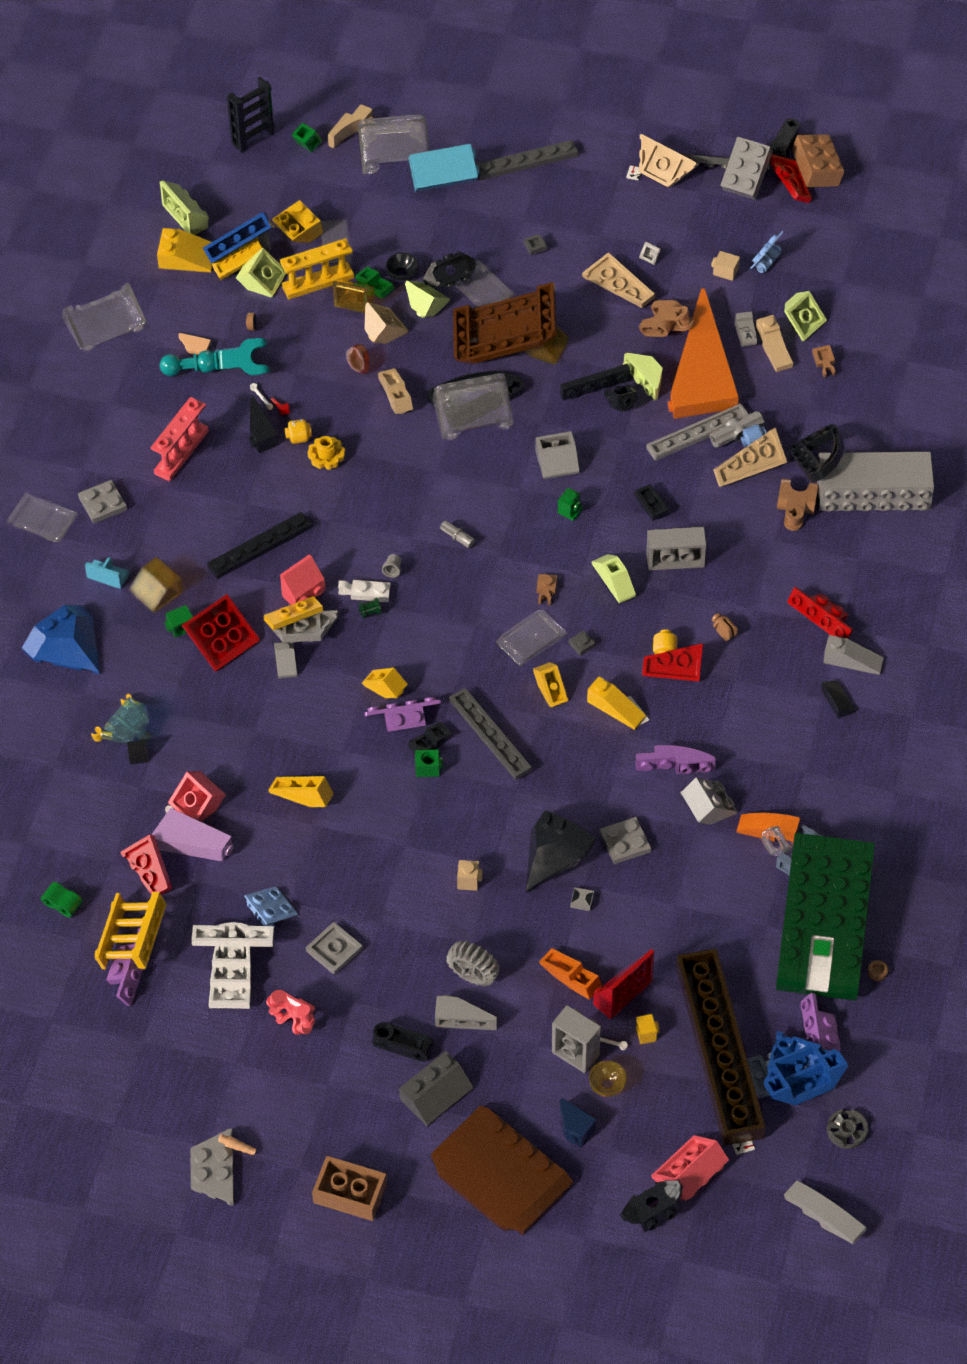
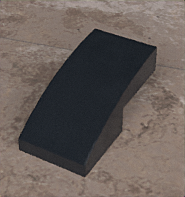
[408,721,452,753]

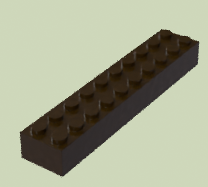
[676,948,765,1146]

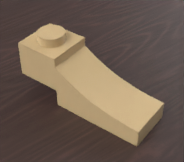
[328,104,374,149]
[756,315,793,372]
[378,368,413,414]

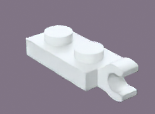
[338,580,390,602]

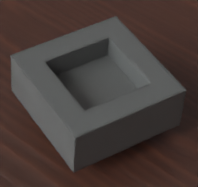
[524,234,547,255]
[569,630,595,656]

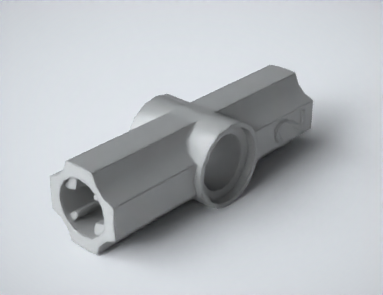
[710,412,764,448]

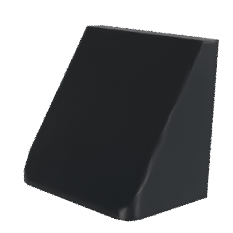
[127,740,149,764]

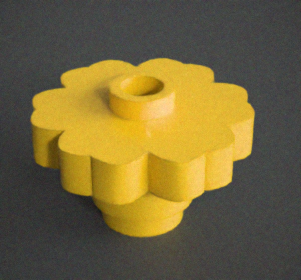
[308,436,345,470]

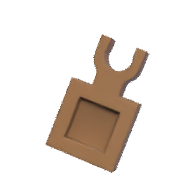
[812,345,835,378]
[536,574,557,605]

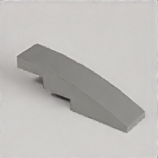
[784,1181,867,1244]

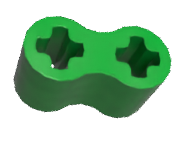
[40,882,83,918]

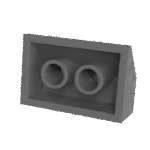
[399,1051,474,1127]

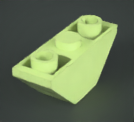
[623,353,663,400]
[592,554,636,604]

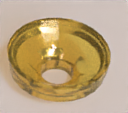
[589,1061,626,1097]

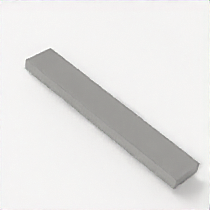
[646,403,749,461]

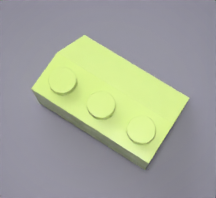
[160,180,209,235]

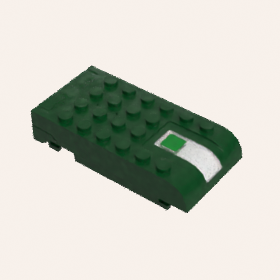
[775,833,875,1001]

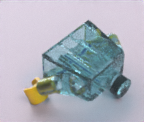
[91,694,153,743]

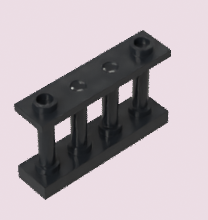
[227,77,275,153]

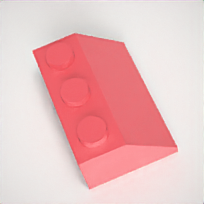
[651,1135,729,1201]

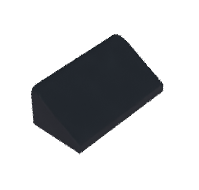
[821,681,856,718]

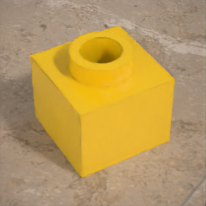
[636,1014,660,1044]

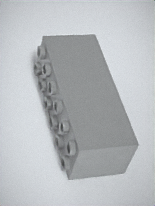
[817,452,934,512]

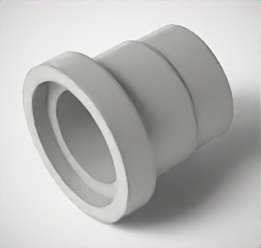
[382,554,401,578]

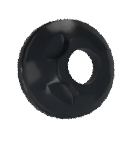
[386,253,418,281]

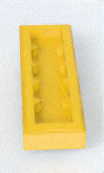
[212,238,263,280]
[264,596,323,630]

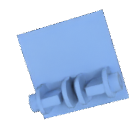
[750,231,783,273]
[244,886,298,927]

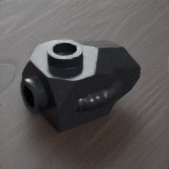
[604,385,637,411]

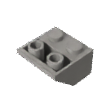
[535,431,579,479]
[681,777,737,825]

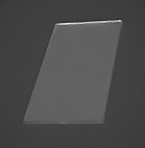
[321,219,352,264]

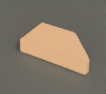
[179,333,211,354]

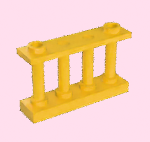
[280,238,354,300]
[95,892,167,969]

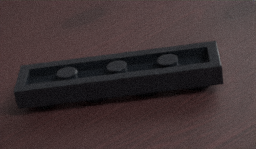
[560,364,630,401]

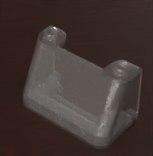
[358,114,430,174]
[61,283,147,352]
[433,373,514,440]

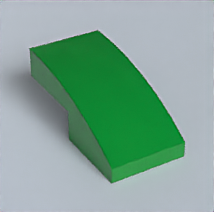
[355,266,394,299]

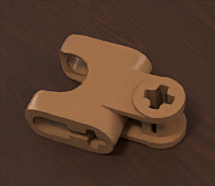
[639,300,695,337]
[777,478,818,531]

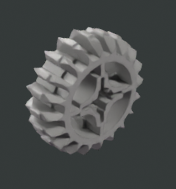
[446,940,500,987]

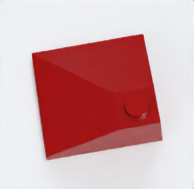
[182,594,260,672]
[593,949,655,1020]

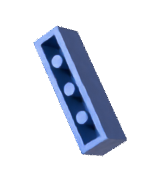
[203,212,275,263]

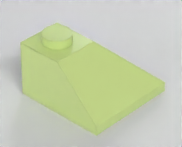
[236,248,286,297]
[405,281,450,318]
[784,291,827,341]

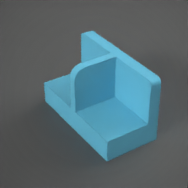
[85,557,129,589]

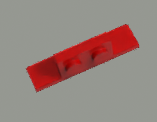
[787,587,853,639]

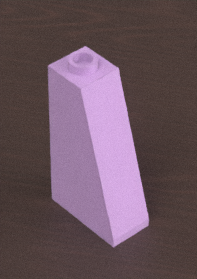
[152,808,233,862]

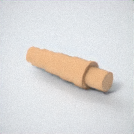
[218,1134,256,1155]

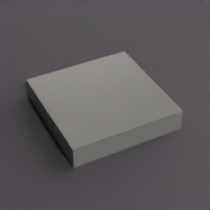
[306,922,363,975]

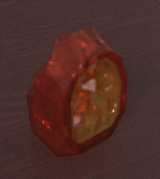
[346,344,370,374]

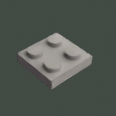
[78,480,127,524]
[599,817,651,864]

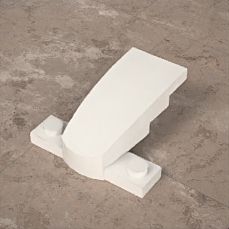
[192,922,274,1009]

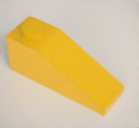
[587,676,646,730]
[268,776,334,807]

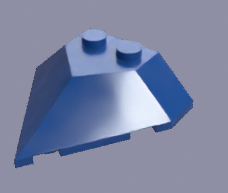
[22,605,100,674]
[764,1031,848,1105]

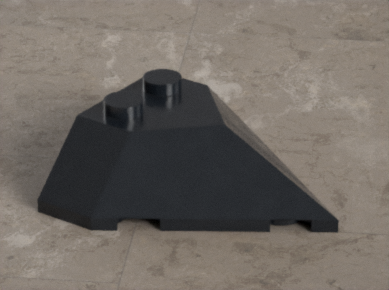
[526,810,598,893]

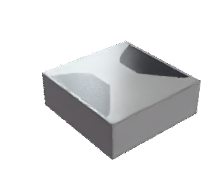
[570,887,594,911]

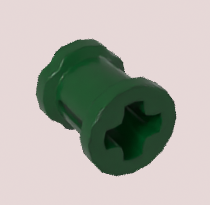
[358,598,381,618]

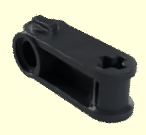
[770,118,799,158]
[371,1022,434,1062]

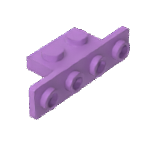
[364,697,441,732]
[106,928,143,1006]
[801,993,841,1052]

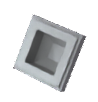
[639,242,661,265]

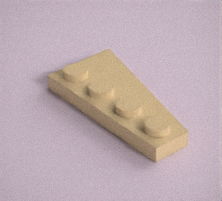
[582,252,655,308]
[713,428,787,487]

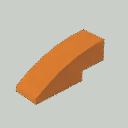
[736,813,800,842]
[539,948,602,1000]

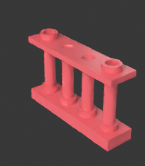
[151,397,209,481]

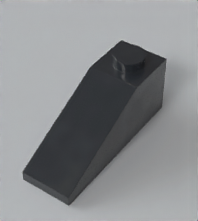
[249,396,279,453]

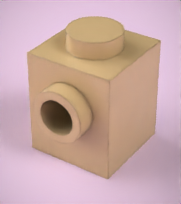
[711,251,740,281]
[457,860,483,891]

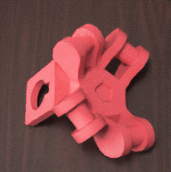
[266,990,315,1035]

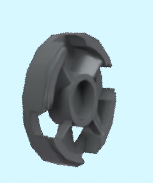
[826,1109,868,1149]

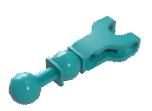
[159,338,270,377]

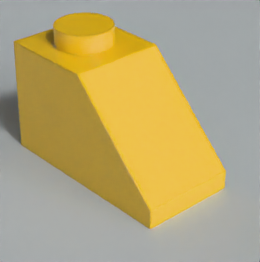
[533,662,568,707]
[362,668,408,699]

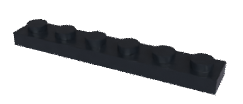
[207,512,312,580]

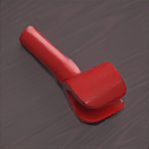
[270,397,290,416]

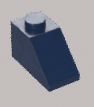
[559,1098,596,1147]

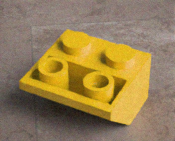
[272,200,323,243]

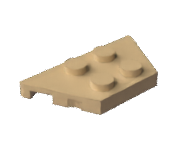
[639,134,699,188]

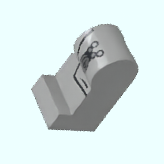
[735,311,757,347]

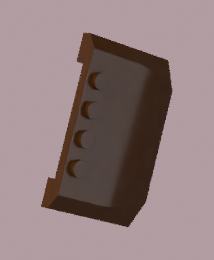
[453,282,557,364]
[431,1106,573,1235]

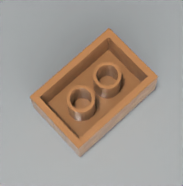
[792,134,844,187]
[312,1156,387,1221]

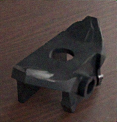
[423,251,477,288]
[620,1180,683,1232]

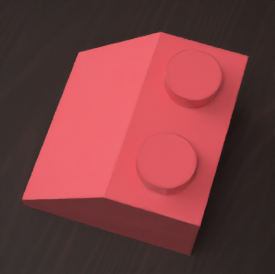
[280,554,325,605]
[168,771,226,822]

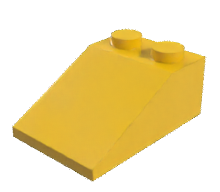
[157,228,213,273]

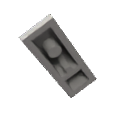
[823,635,884,675]
[435,995,497,1030]

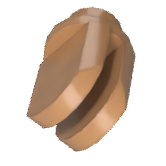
[711,613,738,641]

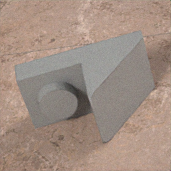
[274,642,297,679]

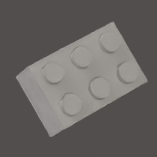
[720,137,773,200]
[646,527,706,571]
[552,1005,601,1073]

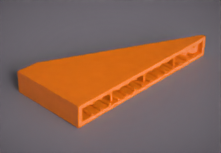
[667,288,739,419]

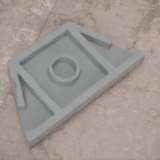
[265,610,338,643]
[190,1129,234,1205]

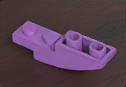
[635,745,716,774]

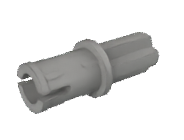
[440,521,475,549]

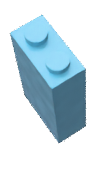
[408,144,480,192]

